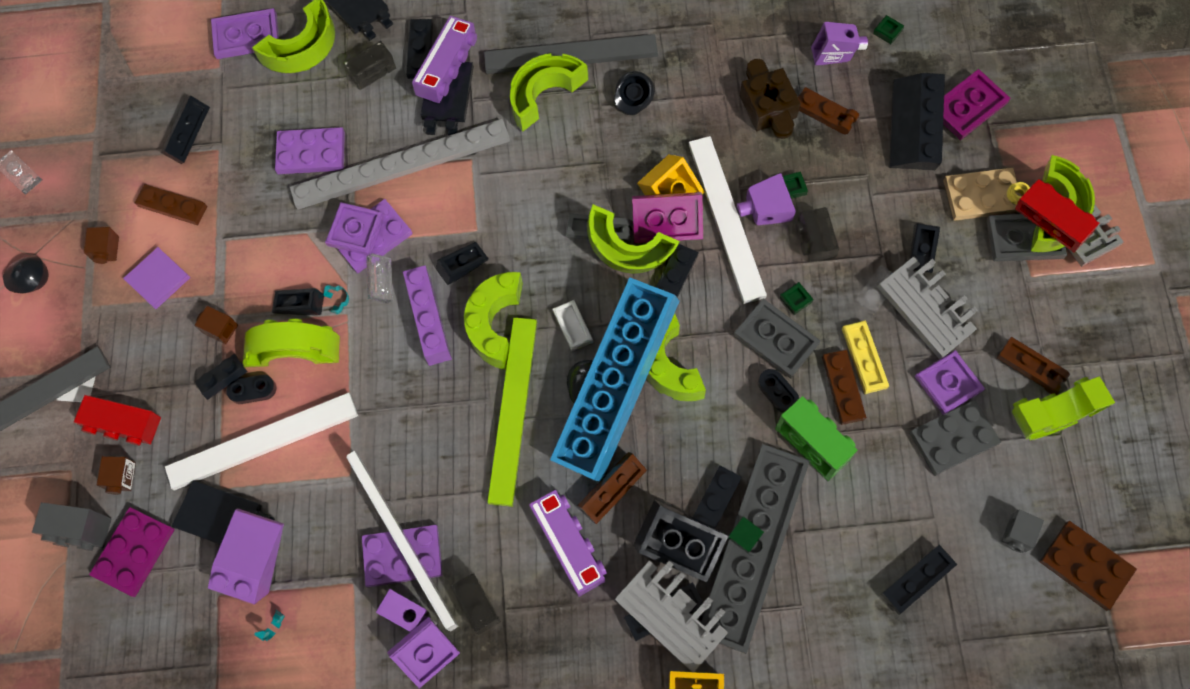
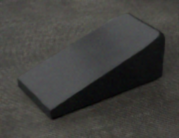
[910,223,940,273]
[436,242,489,285]
[272,288,324,316]

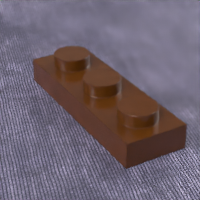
[135,184,208,226]
[822,350,867,425]
[577,452,647,524]

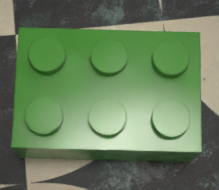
[775,396,858,481]

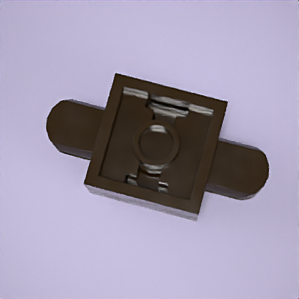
[739,59,801,139]

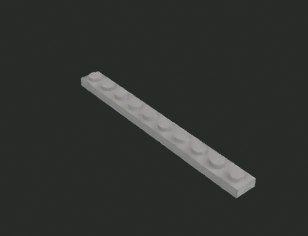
[290,119,510,210]

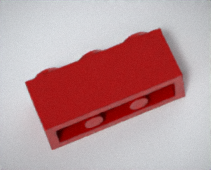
[1015,179,1100,253]
[74,395,161,446]

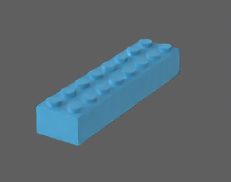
[550,277,680,481]

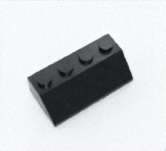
[889,73,945,170]

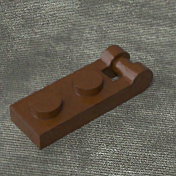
[798,87,859,135]
[997,337,1070,395]

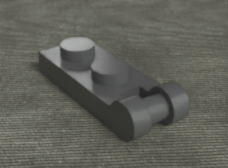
[567,213,633,244]

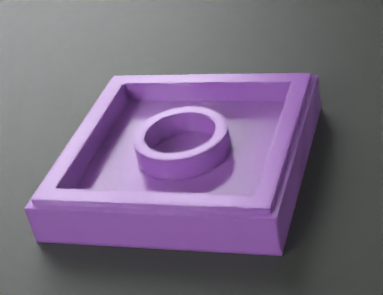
[325,202,385,256]
[123,247,190,309]
[914,350,985,415]
[387,617,460,688]

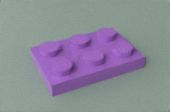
[211,8,279,59]
[275,127,345,174]
[337,199,413,274]
[362,525,443,587]

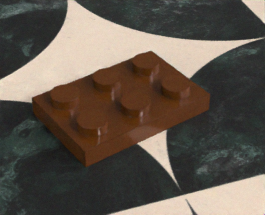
[1039,521,1137,611]

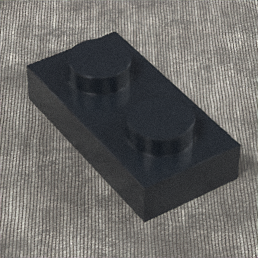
[195,354,248,400]

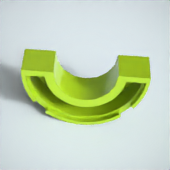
[252,0,335,73]
[510,53,588,132]
[1031,155,1095,252]
[587,204,680,274]
[464,272,523,370]
[646,313,706,401]
[243,319,340,367]
[1012,376,1115,440]

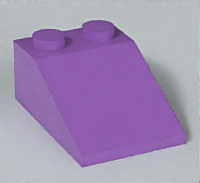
[208,509,284,604]

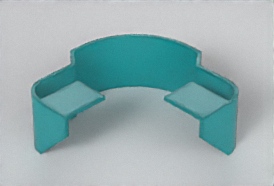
[324,285,349,314]
[254,610,285,641]

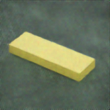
[842,320,889,394]

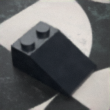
[633,500,728,582]

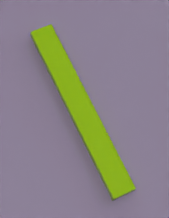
[488,318,537,507]

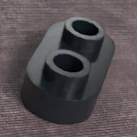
[758,369,799,413]
[226,375,277,404]

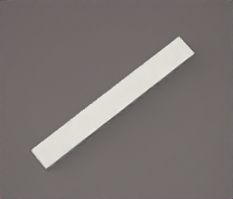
[689,136,767,304]
[165,393,358,491]
[346,451,458,631]

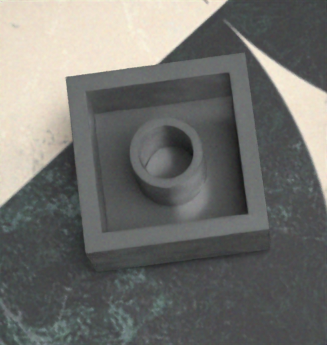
[32,502,112,551]

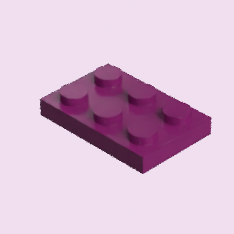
[943,69,1011,141]
[632,192,703,243]
[89,507,175,597]

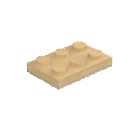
[943,168,1021,221]

